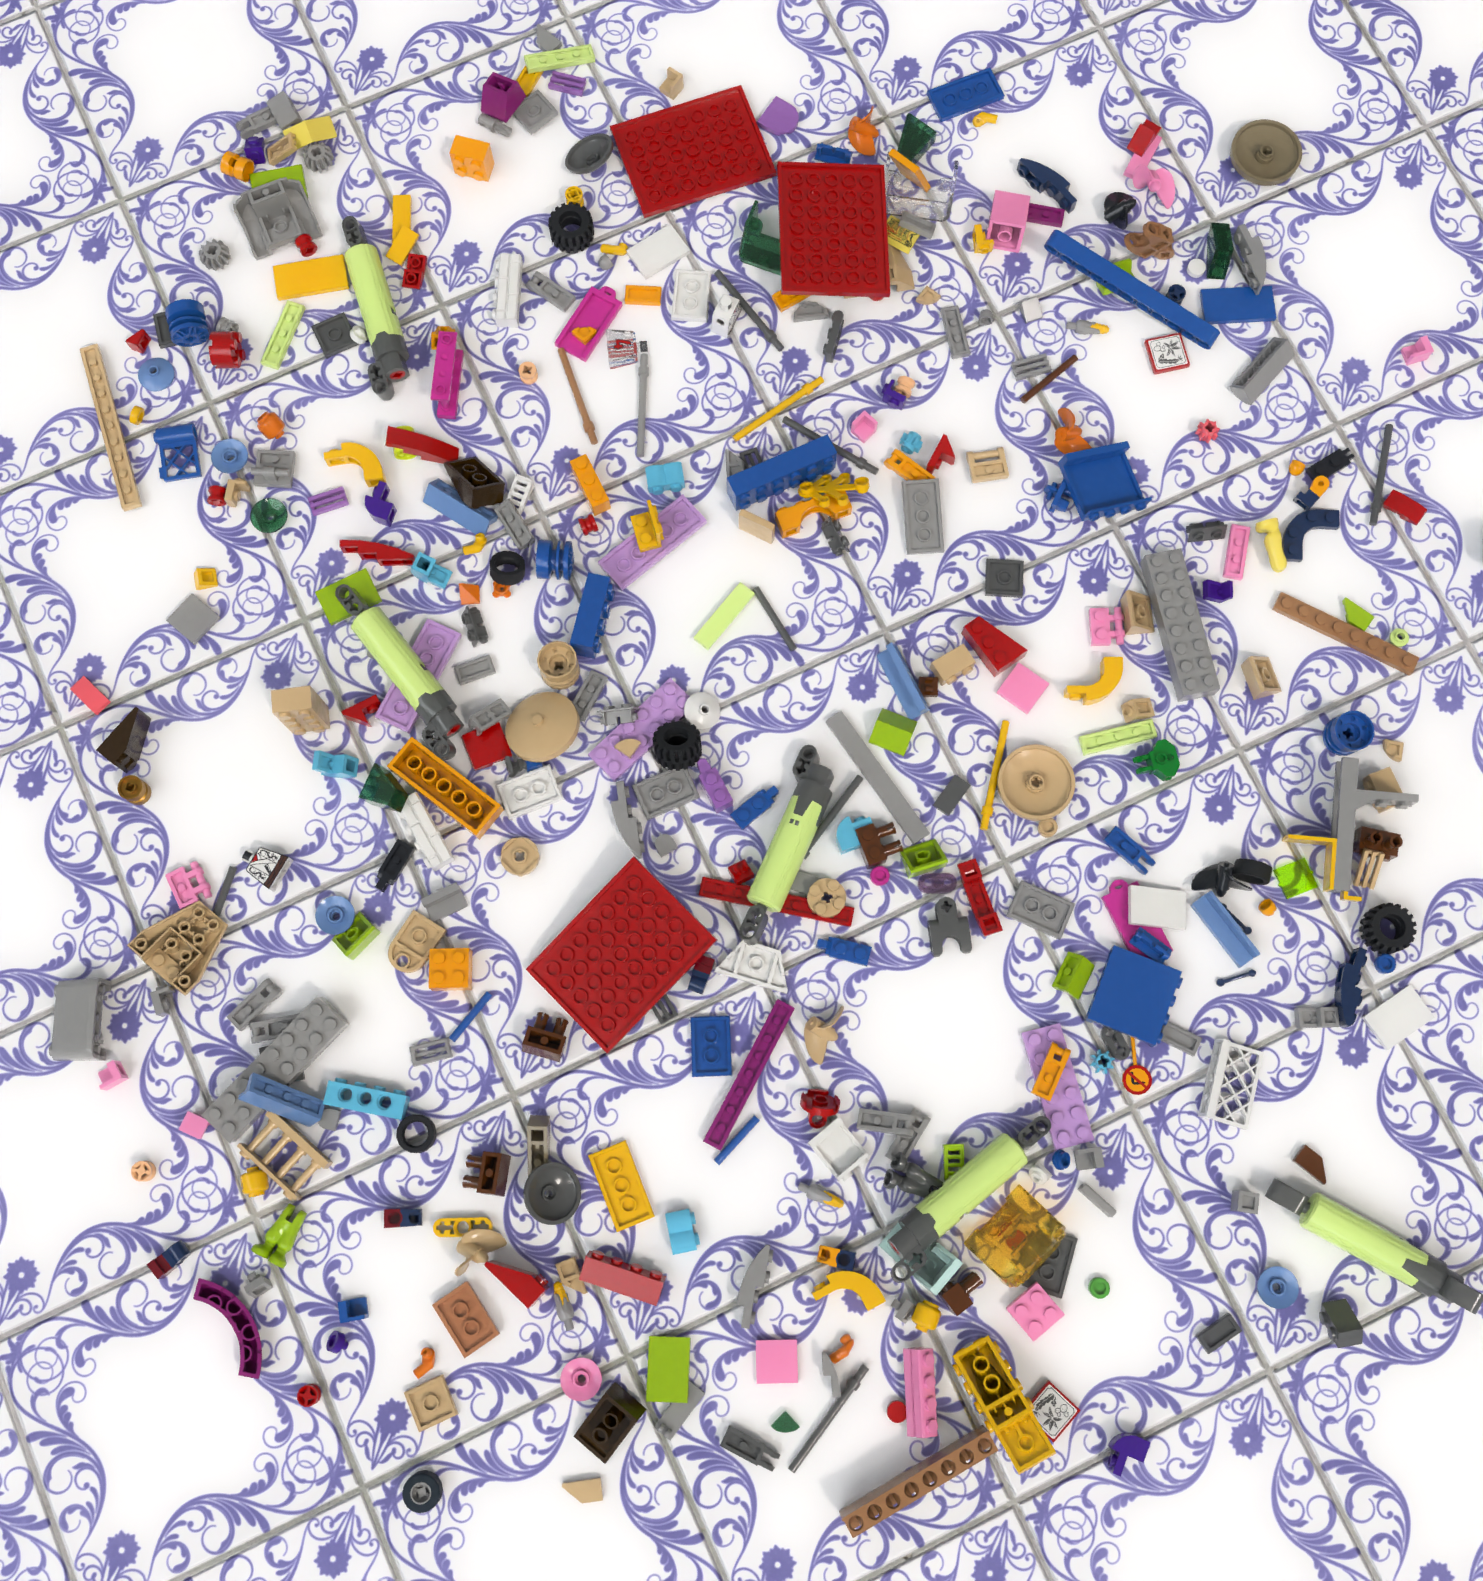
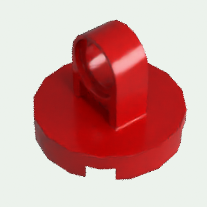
[800,1089,840,1129]

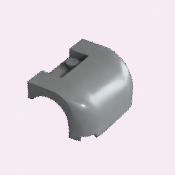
[233,177,323,261]

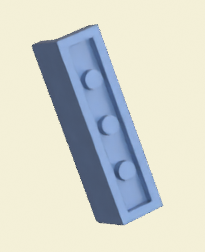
[423,478,498,536]
[877,642,930,720]
[1190,891,1260,968]
[238,1073,325,1127]

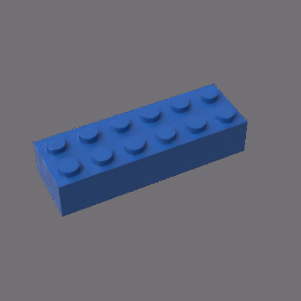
[727,434,837,511]

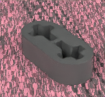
[1100,1026,1130,1061]

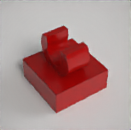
[728,859,754,886]

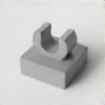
[244,1271,273,1299]
[891,1299,915,1324]

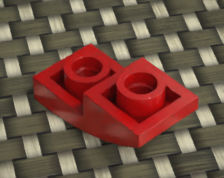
[402,253,428,290]
[1383,489,1427,526]

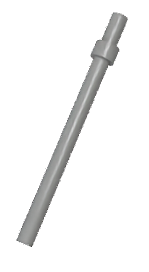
[637,353,649,458]

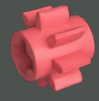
[1195,419,1220,443]

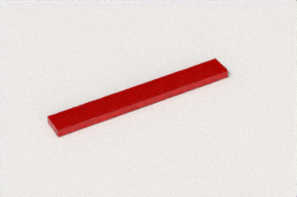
[699,877,855,927]

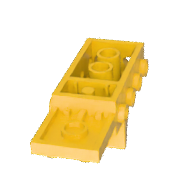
[952,1335,1056,1475]

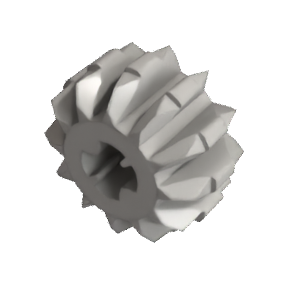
[303,142,334,173]
[198,238,231,271]

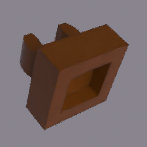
[918,677,938,697]

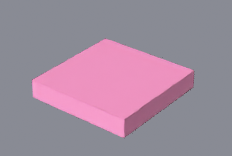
[997,662,1049,714]
[756,1339,798,1384]

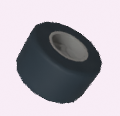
[402,1470,443,1513]

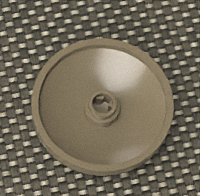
[1230,119,1302,186]

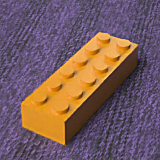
[387,737,504,840]

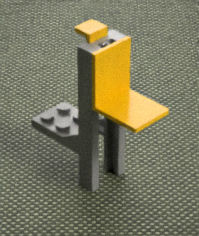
[1282,757,1419,902]

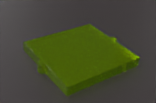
[1273,858,1318,900]

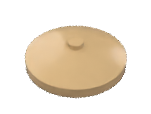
[505,692,580,762]
[997,744,1075,821]

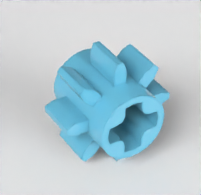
[899,431,923,454]
[1089,1049,1115,1074]

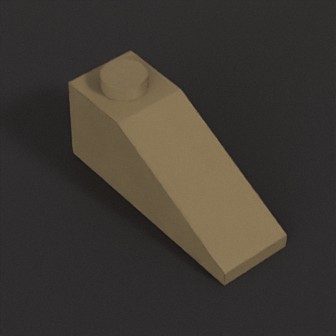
[527,1115,550,1176]

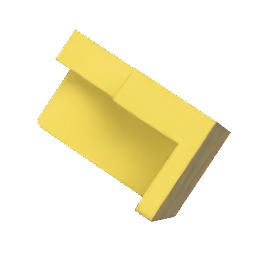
[283,116,337,150]

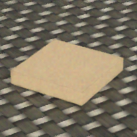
[739,509,775,544]
[404,1374,459,1432]

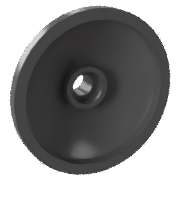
[565,133,614,175]
[523,1162,581,1225]

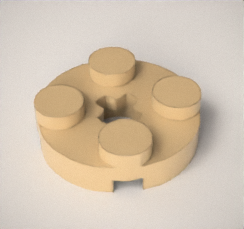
[501,837,540,877]
[807,878,846,918]

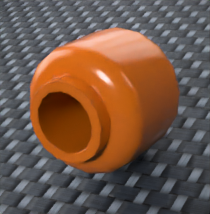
[257,411,285,439]

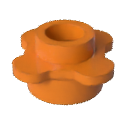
[492,581,511,598]

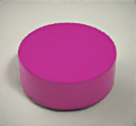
[870,866,890,886]

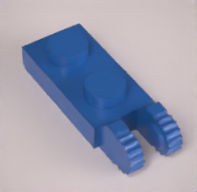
[1103,826,1156,875]

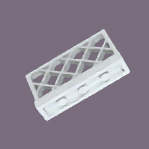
[1198,1038,1264,1130]

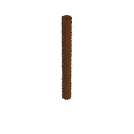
[1020,355,1078,404]

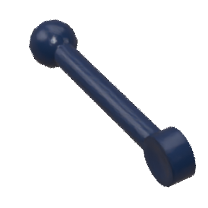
[1222,903,1252,935]
[1216,969,1256,987]

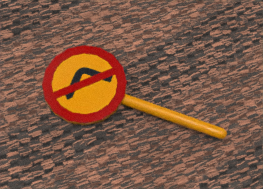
[1122,1037,1152,1095]

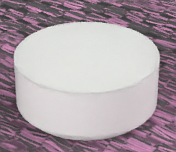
[1187,259,1206,278]

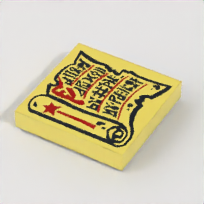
[887,215,920,254]

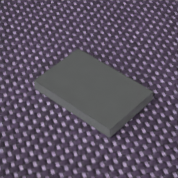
[1021,1226,1078,1299]

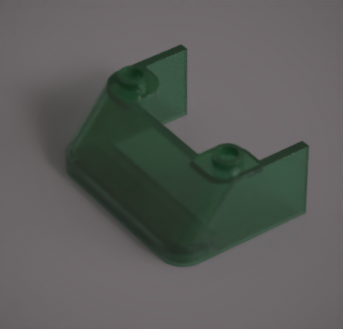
[739,200,781,276]

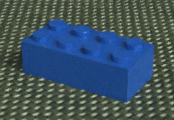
[570,572,615,659]

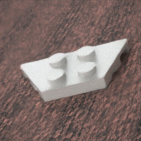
[714,940,788,994]

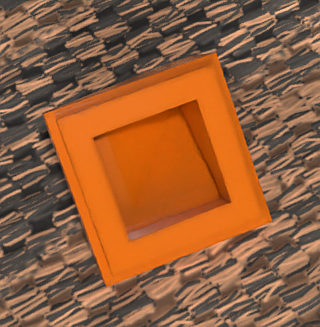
[459,583,480,605]

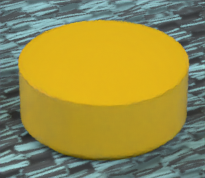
[129,406,144,425]

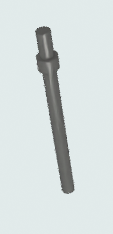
[714,270,784,352]
[782,416,879,475]
[1369,424,1393,526]
[804,775,863,860]
[788,1364,869,1473]

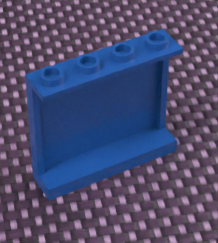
[1058,441,1152,522]
[1085,945,1183,1047]

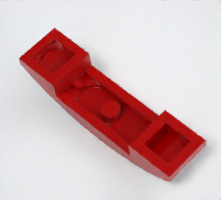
[957,858,1003,937]

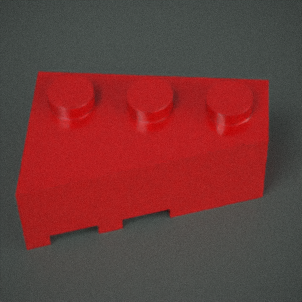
[961,616,1028,677]

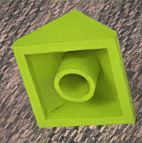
[868,708,917,757]
[899,839,948,879]
[331,911,381,960]

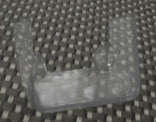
[885,152,958,222]

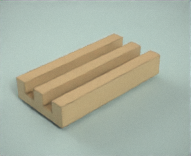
[267,132,297,166]
[1353,848,1385,890]

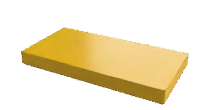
[273,254,349,301]
[588,1140,655,1232]

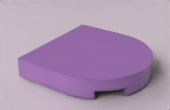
[757,96,799,136]

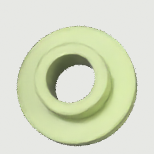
[1389,628,1409,647]

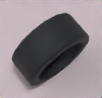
[490,551,525,585]
[1232,858,1273,885]
[396,1114,437,1153]

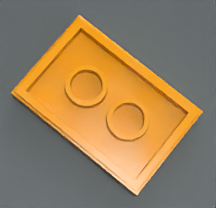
[888,149,931,192]

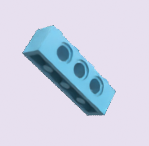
[323,1078,410,1120]

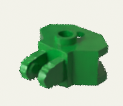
[1132,739,1180,781]

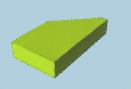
[1342,597,1374,631]

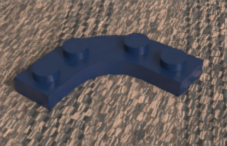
[1282,509,1340,562]

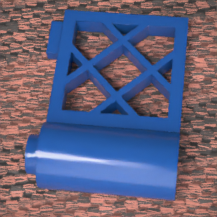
[153,423,202,482]

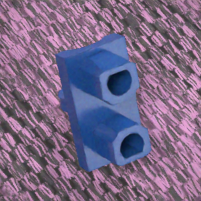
[1043,479,1072,513]

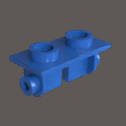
[814,142,853,164]
[1129,927,1172,964]

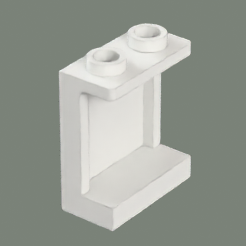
[807,1117,870,1182]

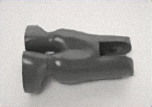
[883,1152,943,1198]

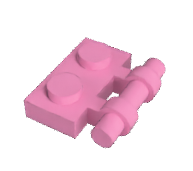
[1089,607,1125,646]
[165,861,213,910]

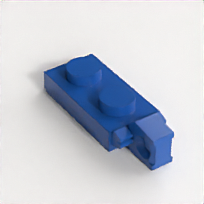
[730,786,779,830]
[816,937,872,967]

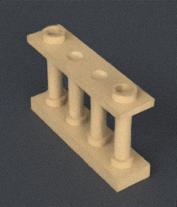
[237,1111,333,1201]

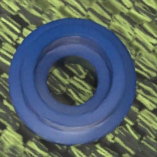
[1052,1149,1070,1170]

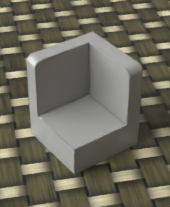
[1073,1147,1105,1171]
[1231,1190,1260,1214]

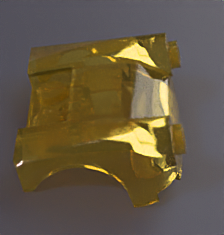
[964,1184,1066,1288]

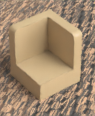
[659,67,684,100]

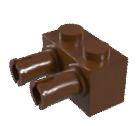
[855,822,903,870]
[1353,826,1403,862]
[522,1012,569,1062]
[462,1151,511,1197]
[938,1271,983,1316]

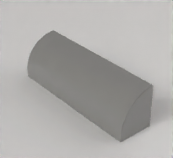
[1230,337,1295,405]

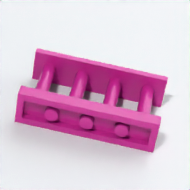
[430,331,464,419]

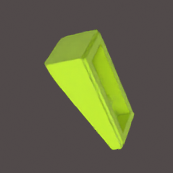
[942,1144,964,1181]

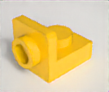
[972,224,994,254]

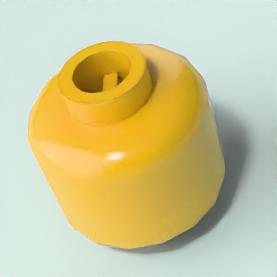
[240,1166,269,1198]
[911,1300,942,1333]

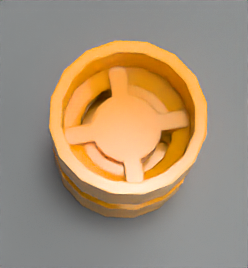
[220,151,254,182]

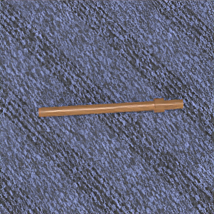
[557,347,598,445]

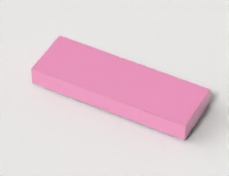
[1123,135,1162,179]
[1223,524,1251,581]

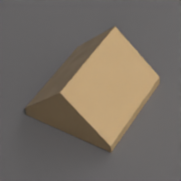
[1120,590,1155,635]
[1241,656,1282,700]

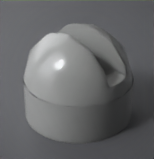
[598,254,614,270]
[979,309,993,325]

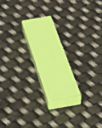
[524,44,595,74]
[260,300,306,370]
[693,582,755,650]
[1078,719,1157,756]

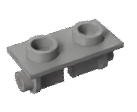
[597,703,639,726]

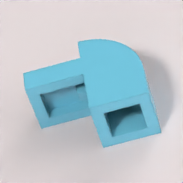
[411,552,453,590]
[312,750,359,778]
[836,816,872,855]

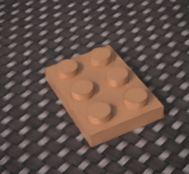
[432,1281,501,1358]

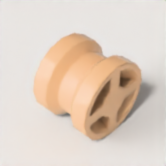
[518,362,538,385]
[894,376,915,398]
[131,1161,156,1182]

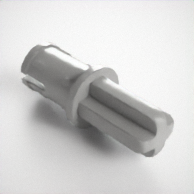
[478,113,512,137]

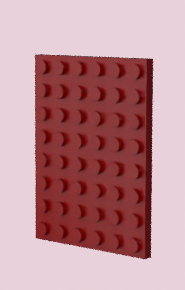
[610,85,777,218]
[777,161,890,297]
[526,856,718,1053]

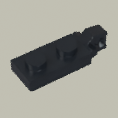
[375,839,416,893]

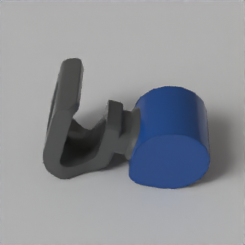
[505,756,543,777]

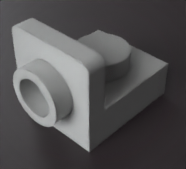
[150,985,176,1017]

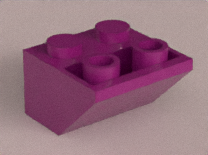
[481,72,526,123]

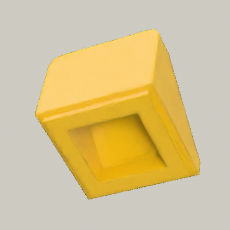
[194,568,218,590]

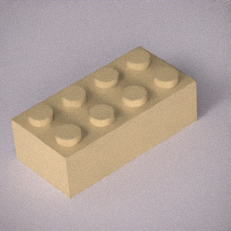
[271,685,330,735]

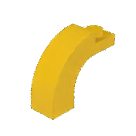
[324,442,386,487]
[1064,657,1123,705]
[811,1270,886,1311]

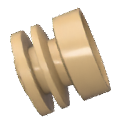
[537,641,580,690]

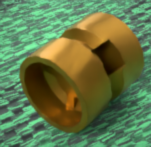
[117,775,151,805]

